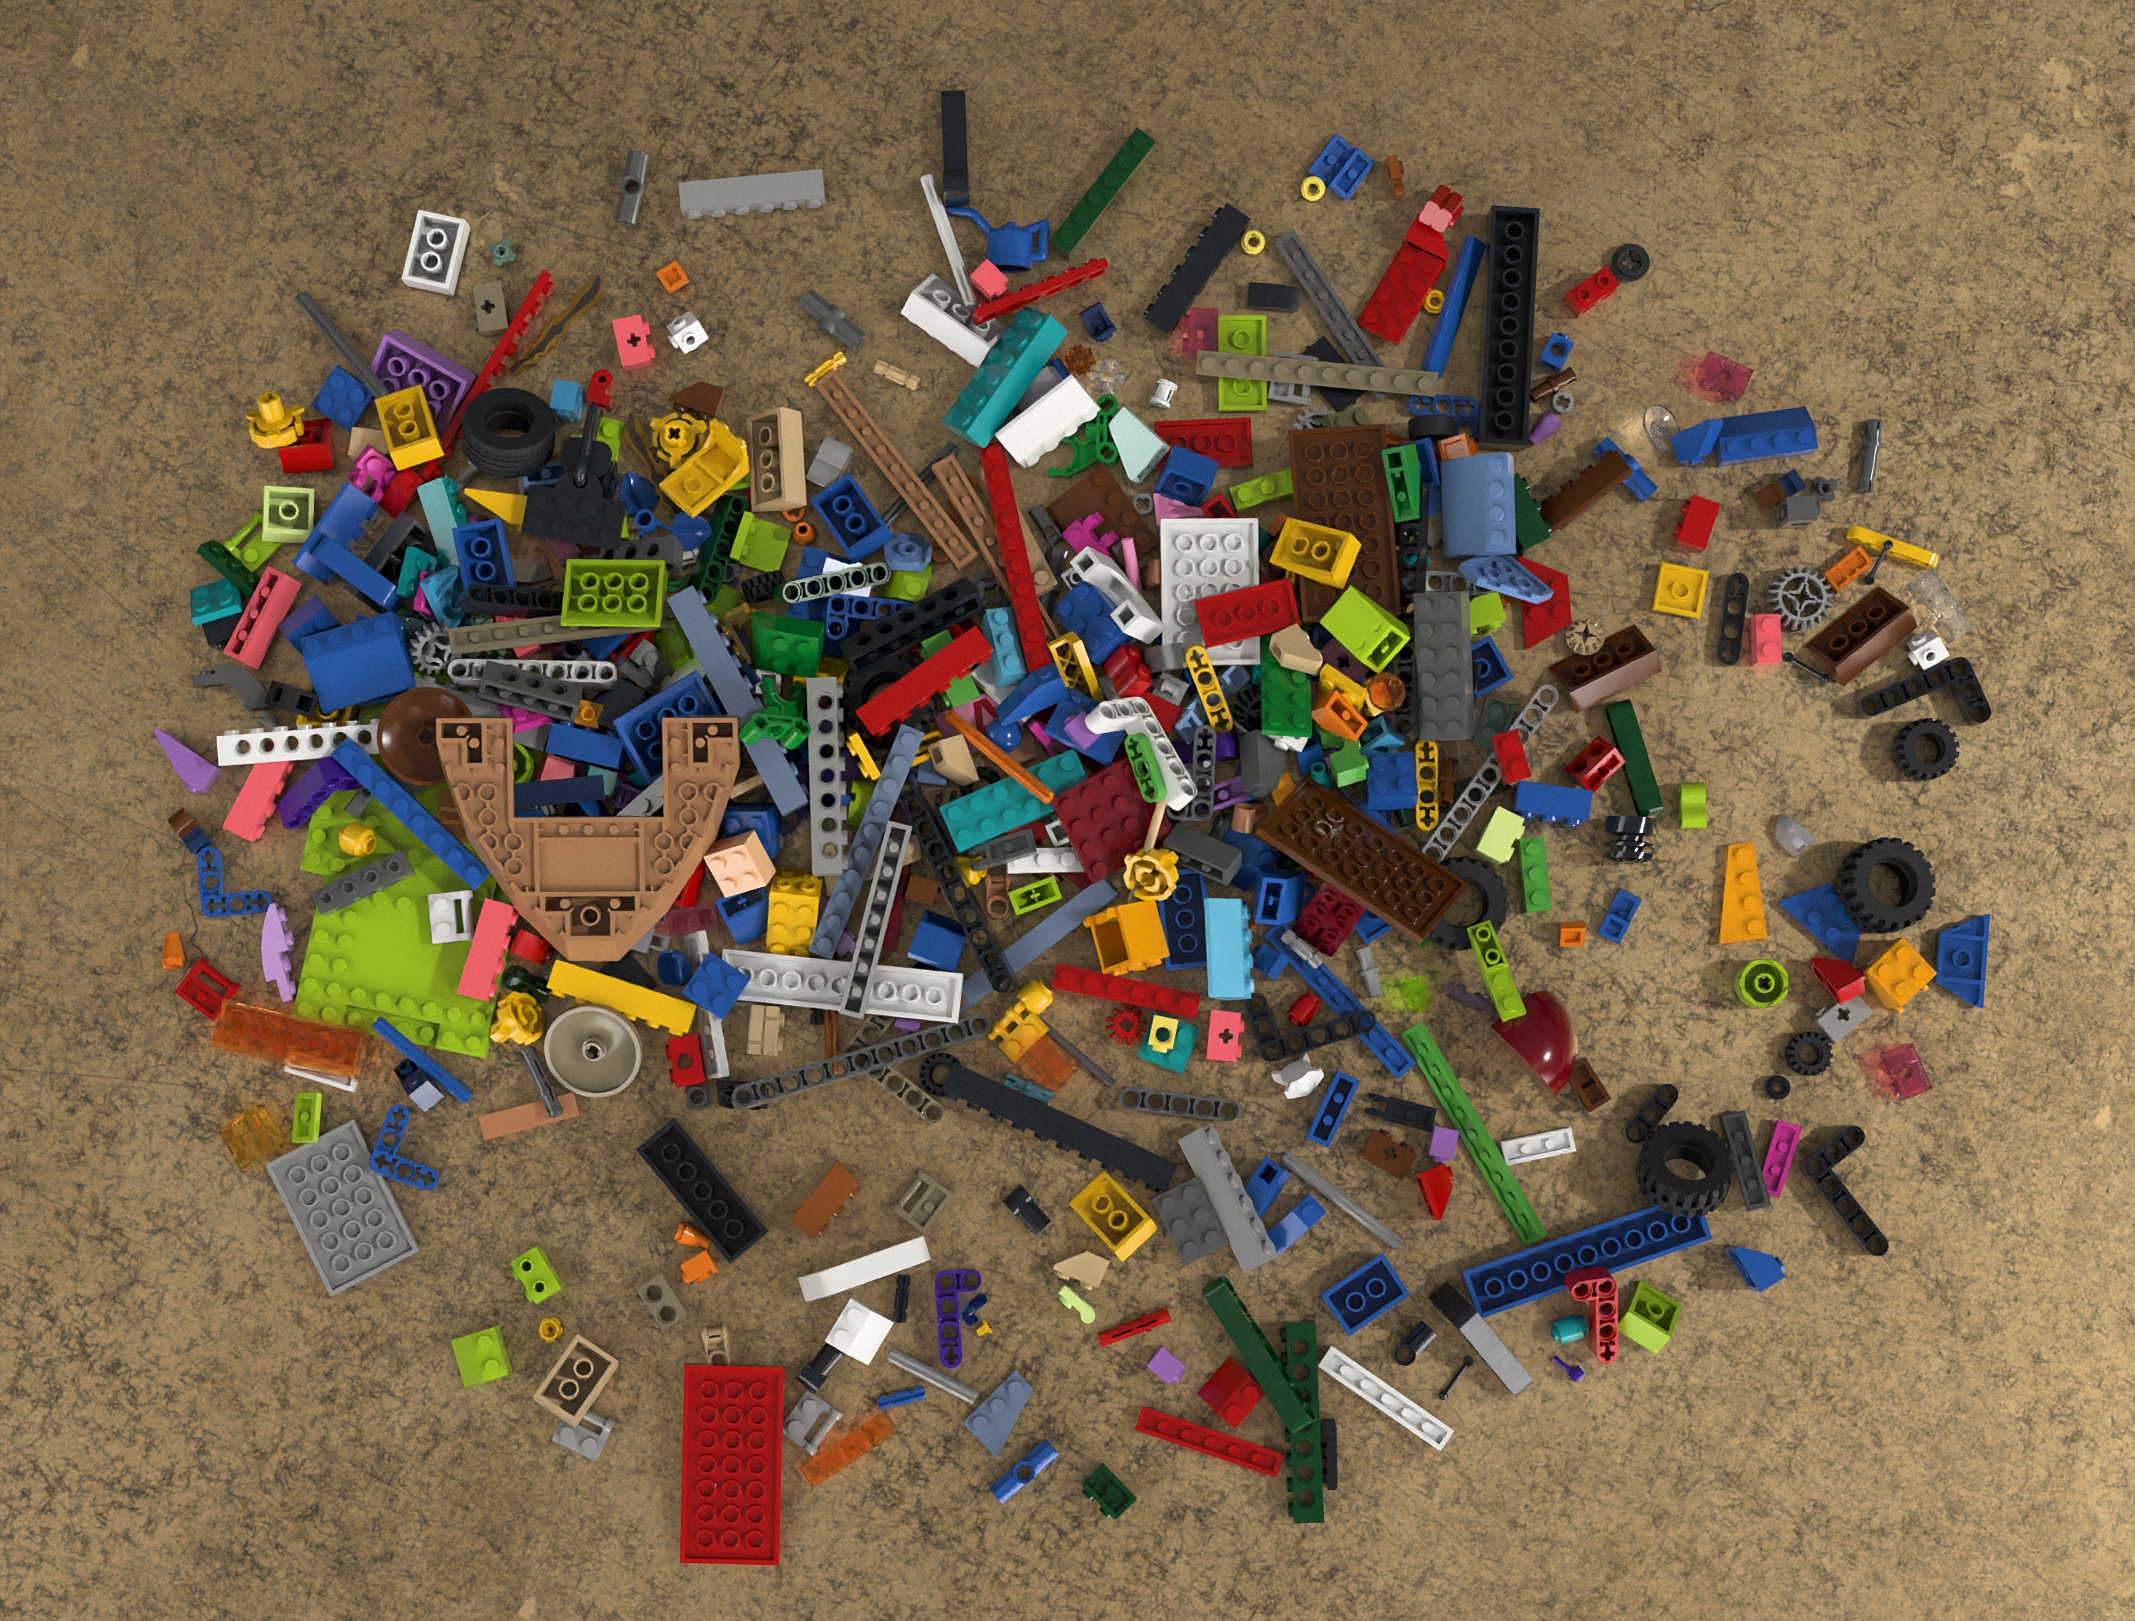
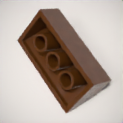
[1540,449,1635,533]
[1806,586,1918,687]
[1549,624,1662,714]

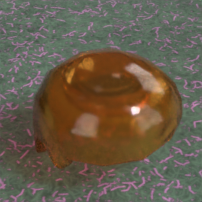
[1367,672,1406,711]

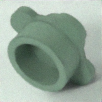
[488,239,516,266]

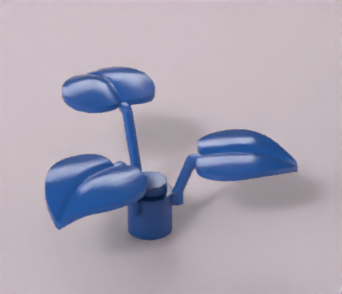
[619,472,712,551]

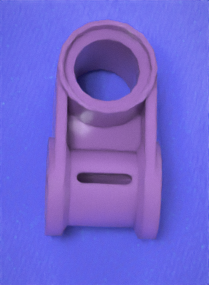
[611,780,646,809]

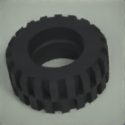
[842,654,937,750]
[1835,837,1936,934]
[1427,856,1509,951]
[1636,1121,1735,1218]

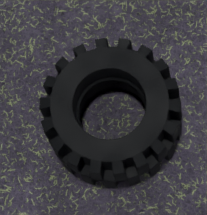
[1892,718,1960,781]

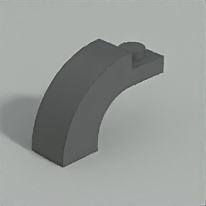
[1140,642,1187,675]
[192,663,274,712]

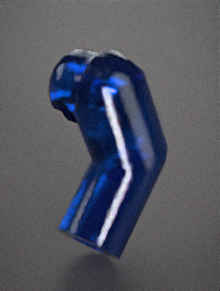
[962,1293,987,1326]

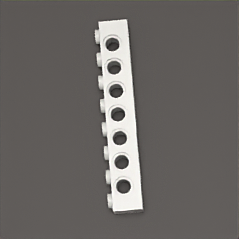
[216,719,380,766]

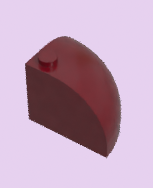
[1490,991,1578,1096]

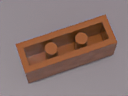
[790,1162,861,1239]

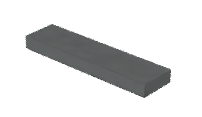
[1721,1110,1772,1212]

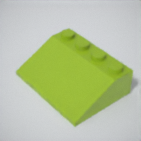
[561,559,668,627]

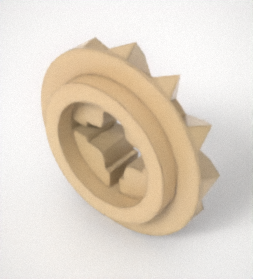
[1565,619,1605,655]

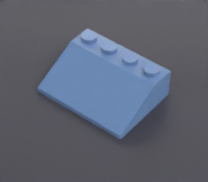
[1441,452,1516,558]

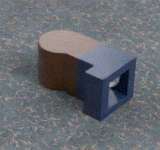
[1755,469,1806,511]
[167,807,215,855]

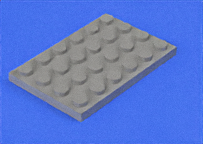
[265,1119,421,1297]

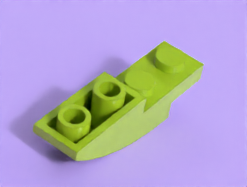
[1466,920,1526,1022]

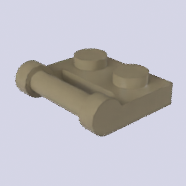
[889,1168,954,1234]

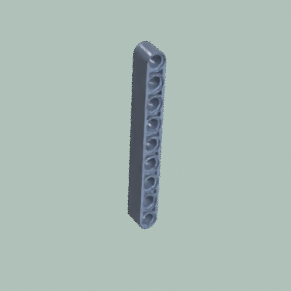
[945,877,1120,1023]

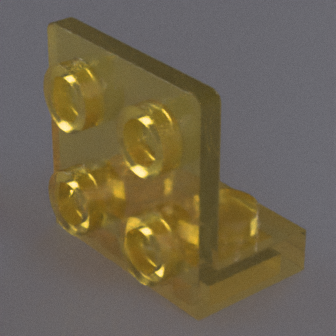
[720,602,752,665]

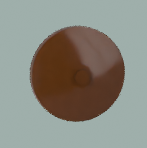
[377,687,473,786]

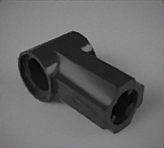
[1002,1184,1051,1235]
[1390,1320,1437,1366]
[796,1343,843,1394]

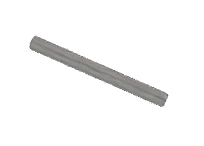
[1281,1151,1403,1249]

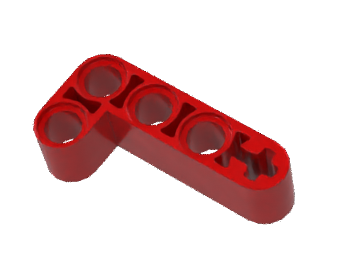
[1564,1267,1618,1364]

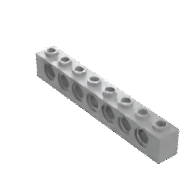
[806,677,849,877]
[839,820,912,1019]

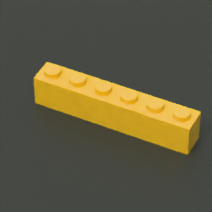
[547,959,698,1036]

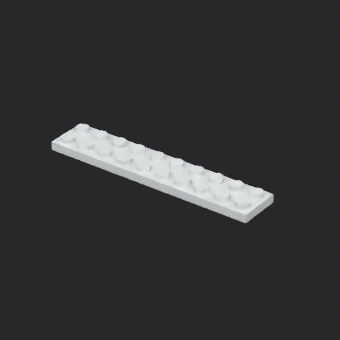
[722,949,964,1023]

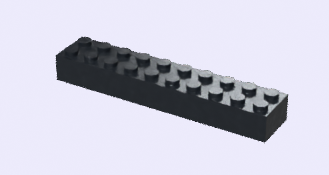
[1476,205,1540,451]

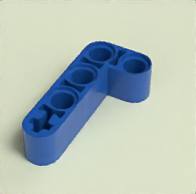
[312,535,405,613]
[821,594,913,641]

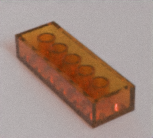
[211,999,372,1082]

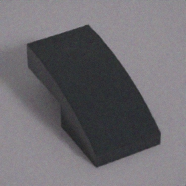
[1247,282,1300,313]

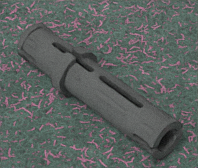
[1858,419,1884,493]
[519,1046,564,1118]

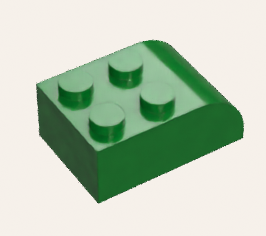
[749,611,825,678]

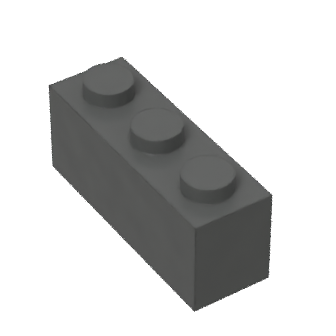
[1163,823,1242,886]

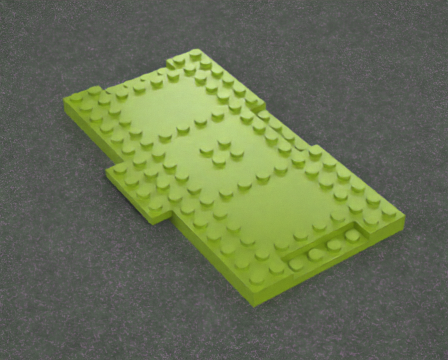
[291,643,563,1058]

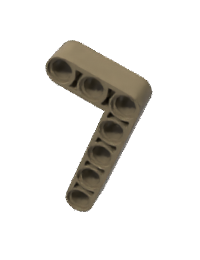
[844,1014,945,1123]

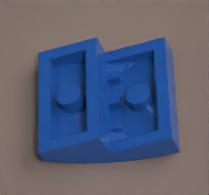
[1306,133,1375,201]

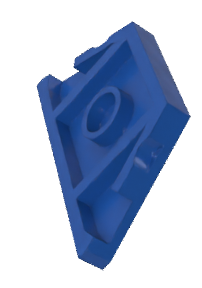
[1778,883,1863,964]
[1934,914,1990,1008]

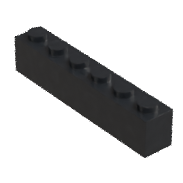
[1143,203,1251,340]

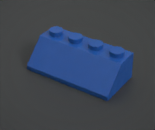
[1714,406,1818,467]
[292,482,380,586]

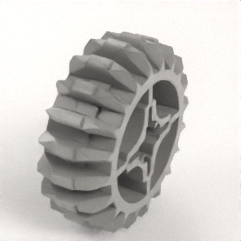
[1767,566,1833,631]

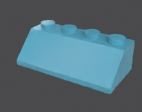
[1204,898,1254,1001]

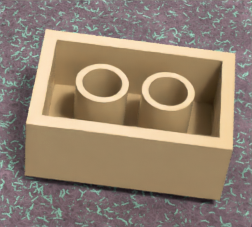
[534,1334,619,1428]

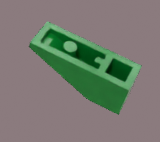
[1381,444,1420,523]

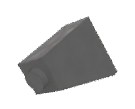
[1239,729,1289,797]

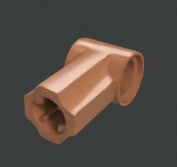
[1231,799,1269,833]

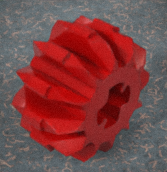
[1106,1004,1147,1046]

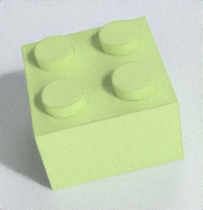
[262,486,314,543]
[1471,806,1525,866]

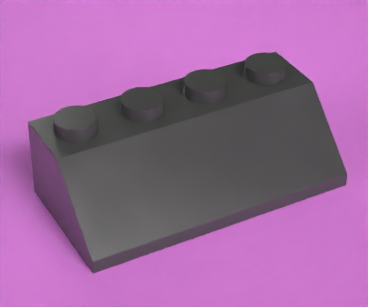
[343,511,438,614]

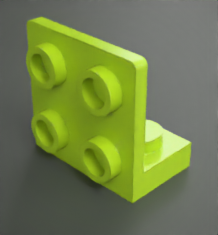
[729,511,792,572]

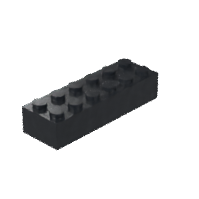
[636,1118,771,1264]

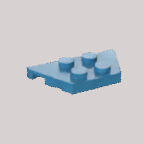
[420,565,471,628]

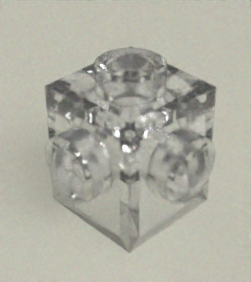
[1090,359,1125,395]

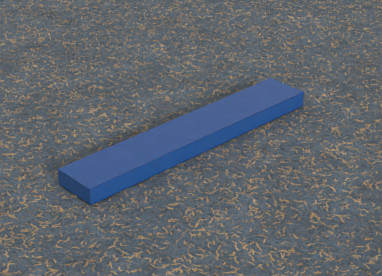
[1421,235,1486,378]

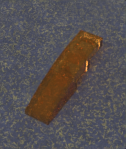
[799,1410,899,1488]

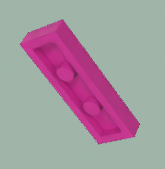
[1761,1120,1802,1198]

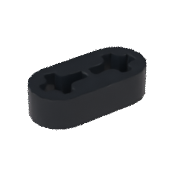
[1327,768,1366,803]

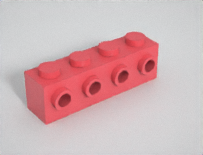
[223,566,302,670]
[222,740,299,842]
[457,898,519,1002]

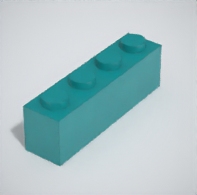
[417,477,468,569]

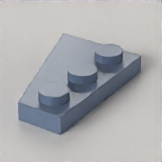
[963,1370,1033,1458]

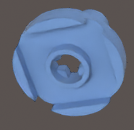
[884,532,932,572]

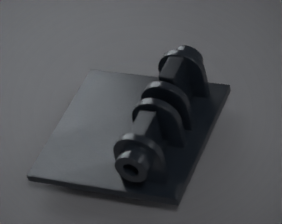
[716,1080,769,1110]

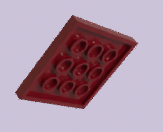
[1050,754,1173,885]

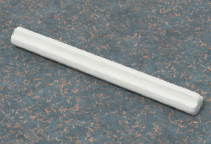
[920,174,977,307]

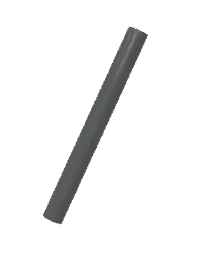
[1040,1018,1115,1089]

